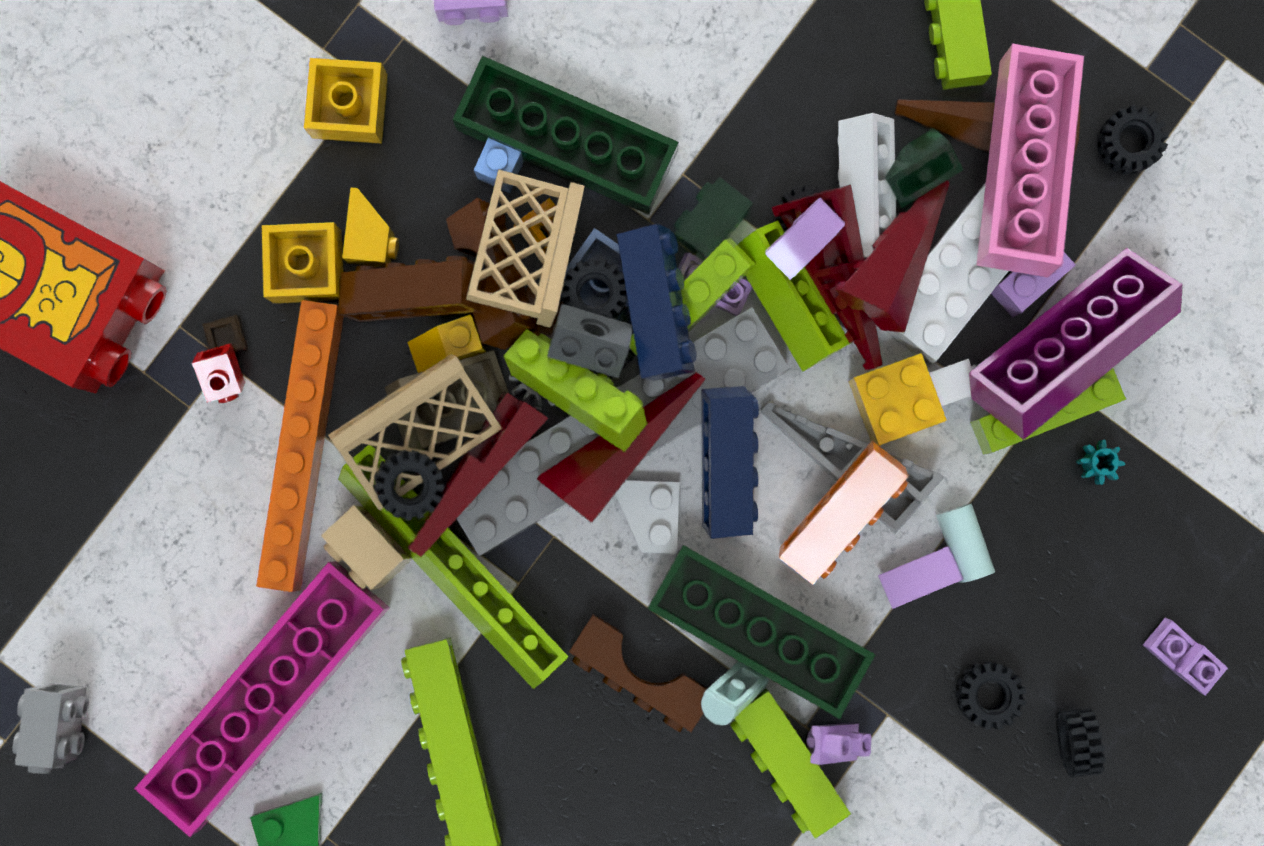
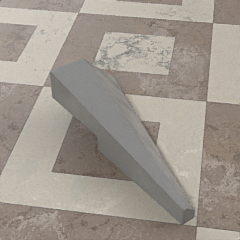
[761,402,944,534]

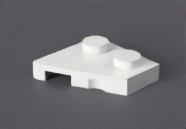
[615,480,680,554]

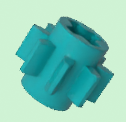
[1076,440,1125,485]

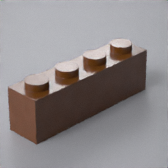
[338,256,482,322]

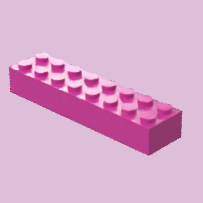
[135,561,390,837]

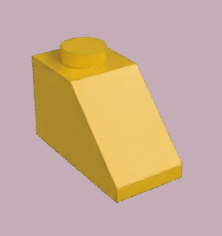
[342,187,399,268]
[408,315,486,373]

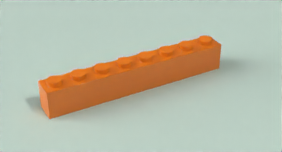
[256,300,344,592]

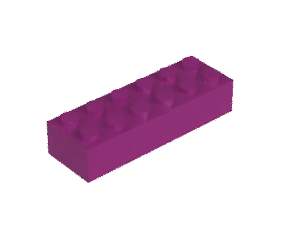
[969,248,1183,440]

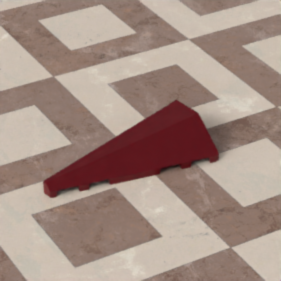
[835,176,949,333]
[771,185,883,370]
[537,372,706,523]
[407,392,548,557]

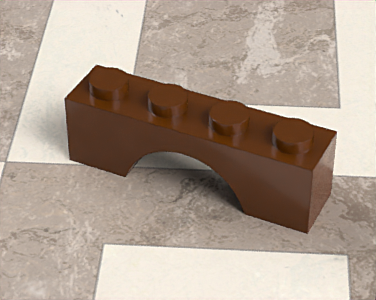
[446,198,537,350]
[569,614,708,733]

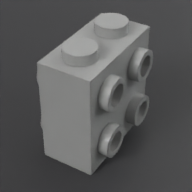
[13,683,89,774]

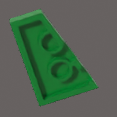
[250,793,322,846]

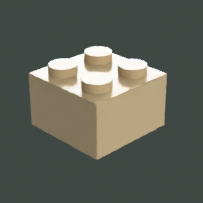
[321,505,412,590]

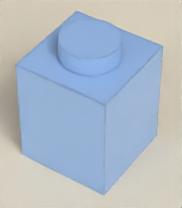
[474,138,524,193]

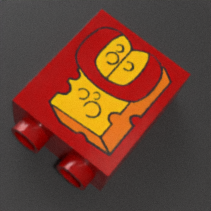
[0,181,167,394]

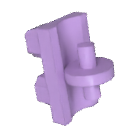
[806,723,871,765]

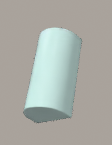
[936,503,995,583]
[701,661,769,725]

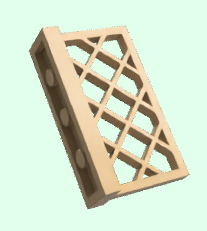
[466,169,585,328]
[328,354,502,511]

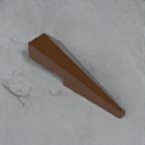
[895,99,1081,160]

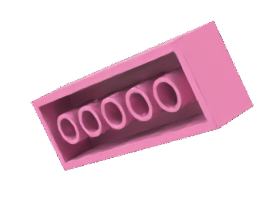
[976,44,1084,277]

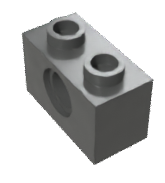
[547,304,632,378]

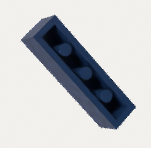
[617,224,697,381]
[701,386,759,539]

